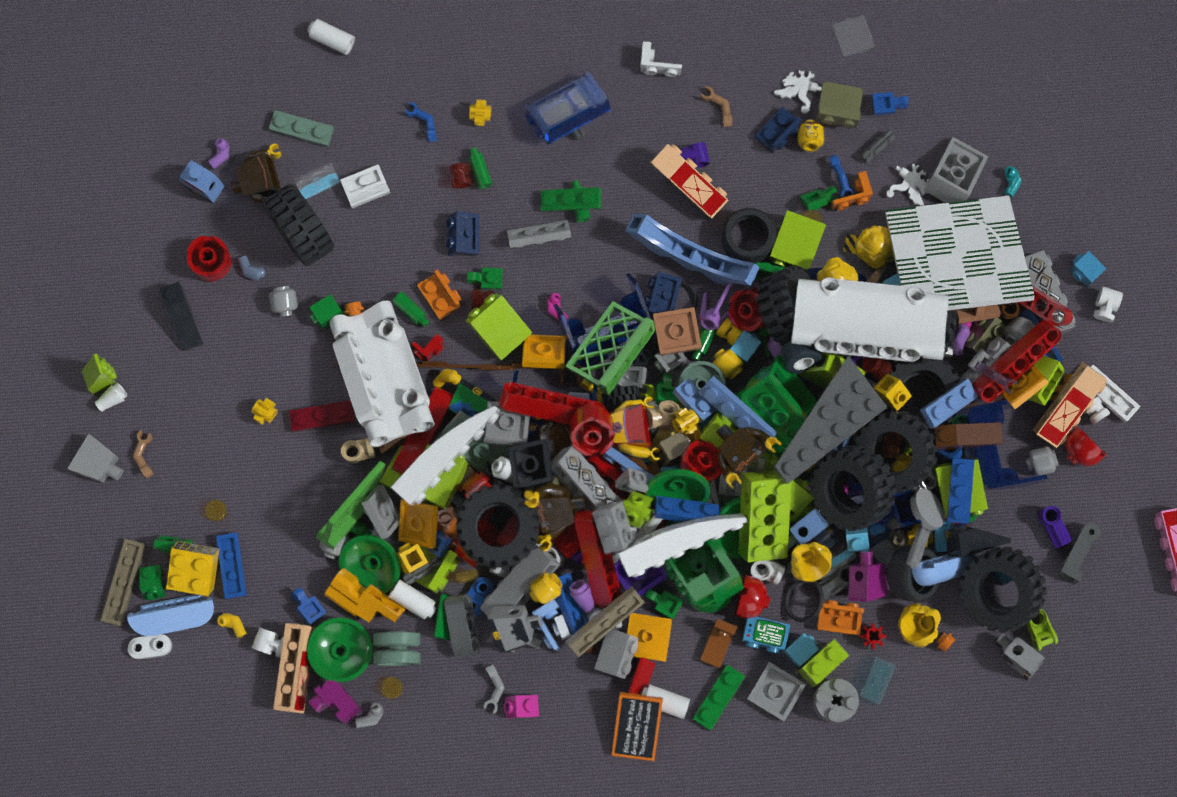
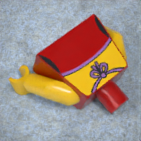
[610,396,661,462]

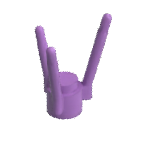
[698,283,733,330]

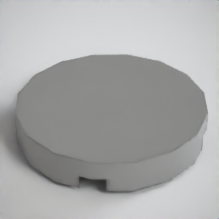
[910,489,945,530]

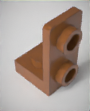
[701,619,737,668]

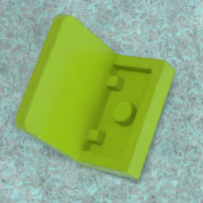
[402,546,459,594]

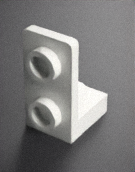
[640,41,682,77]

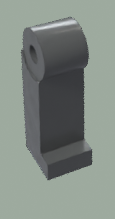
[1057,523,1101,584]

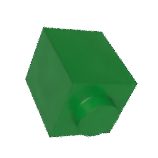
[309,294,343,329]

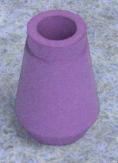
[569,580,595,613]

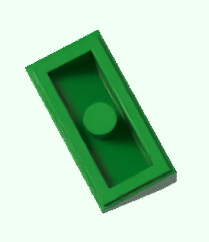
[434,594,451,640]

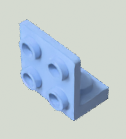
[532,599,560,650]

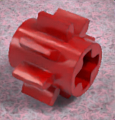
[859,623,887,650]

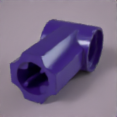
[680,142,710,168]
[1037,506,1072,549]

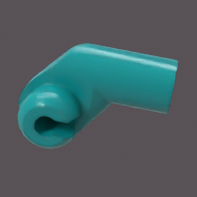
[1004,166,1021,198]

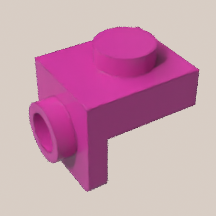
[504,695,539,719]

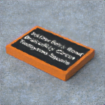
[612,692,663,761]

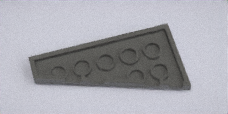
[773,356,887,484]

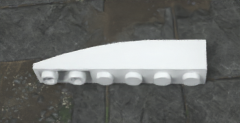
[391,406,500,505]
[616,514,747,577]

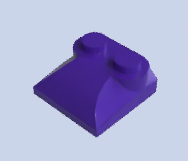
[614,558,668,597]

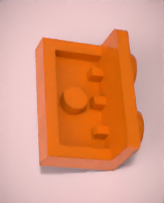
[817,600,864,636]

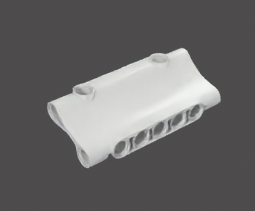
[791,278,949,362]
[329,301,434,447]

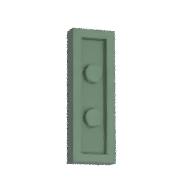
[269,110,334,147]

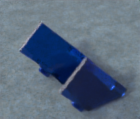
[553,273,655,367]
[967,399,1047,490]

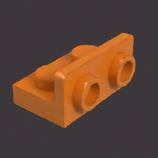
[417,269,461,321]

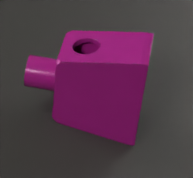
[849,550,888,602]

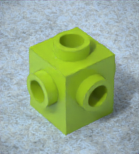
[622,491,653,528]

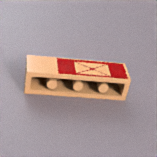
[650,144,729,219]
[1032,362,1107,448]
[274,623,315,713]

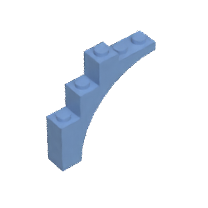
[625,213,760,286]

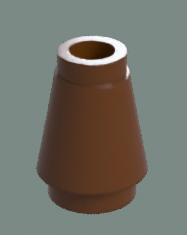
[1000,302,1021,319]

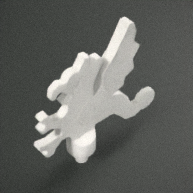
[774,70,822,114]
[886,164,929,206]

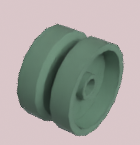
[677,361,725,390]
[373,631,421,666]

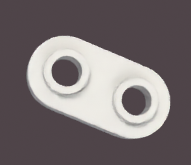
[128,634,172,659]

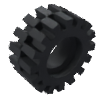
[601,385,641,412]

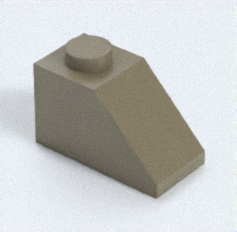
[653,432,691,469]

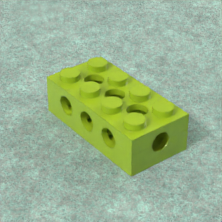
[738,470,791,562]

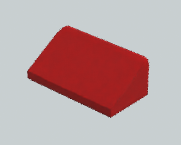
[628,657,655,695]

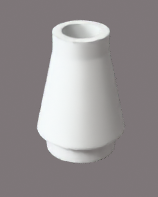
[95,383,128,412]

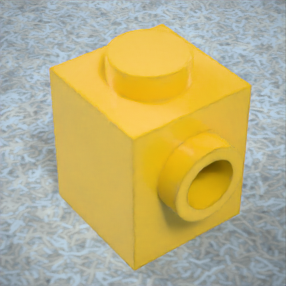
[873,373,911,411]
[397,543,428,574]

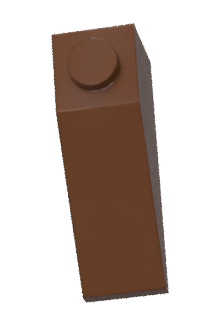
[934,423,1004,451]

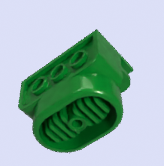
[735,354,817,457]
[664,521,744,613]

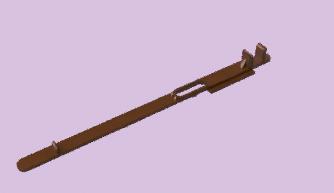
[333,361,587,385]

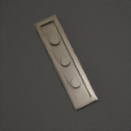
[100,539,146,627]
[565,586,645,657]

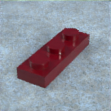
[289,400,355,433]

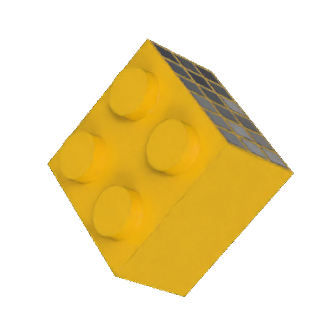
[166,541,219,596]

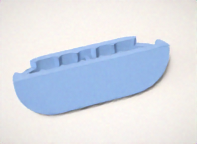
[912,554,974,586]
[127,594,214,636]

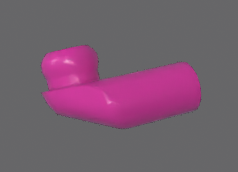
[547,293,569,324]

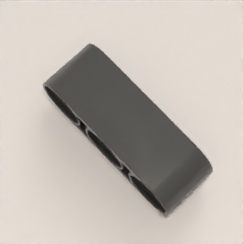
[445,594,481,658]

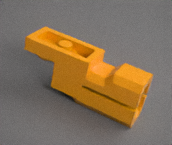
[324,568,406,623]

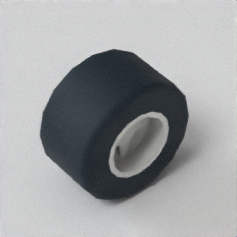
[780,339,822,374]

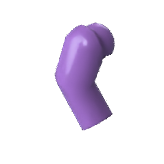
[208,138,230,169]
[953,324,970,356]

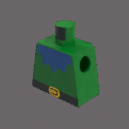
[448,378,496,417]

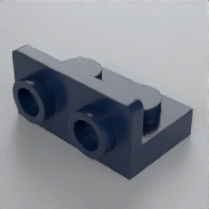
[755,107,802,153]
[446,211,479,256]
[643,271,682,315]

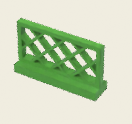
[565,301,656,396]
[316,461,385,550]

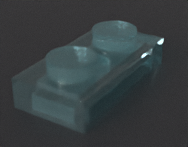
[859,657,896,705]

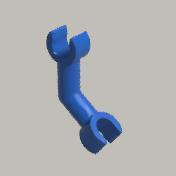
[404,102,437,142]
[829,154,854,198]

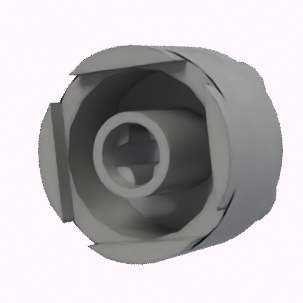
[813,679,859,723]

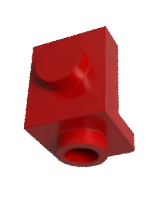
[411,334,445,361]

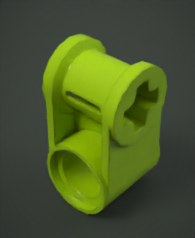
[1026,609,1058,651]

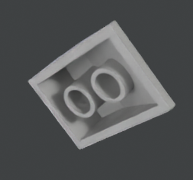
[924,137,988,203]

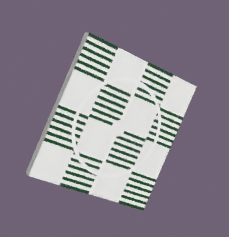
[885,196,1034,310]

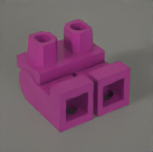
[308,680,362,724]

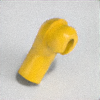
[433,369,462,388]
[217,613,247,638]

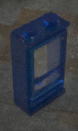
[525,70,611,145]

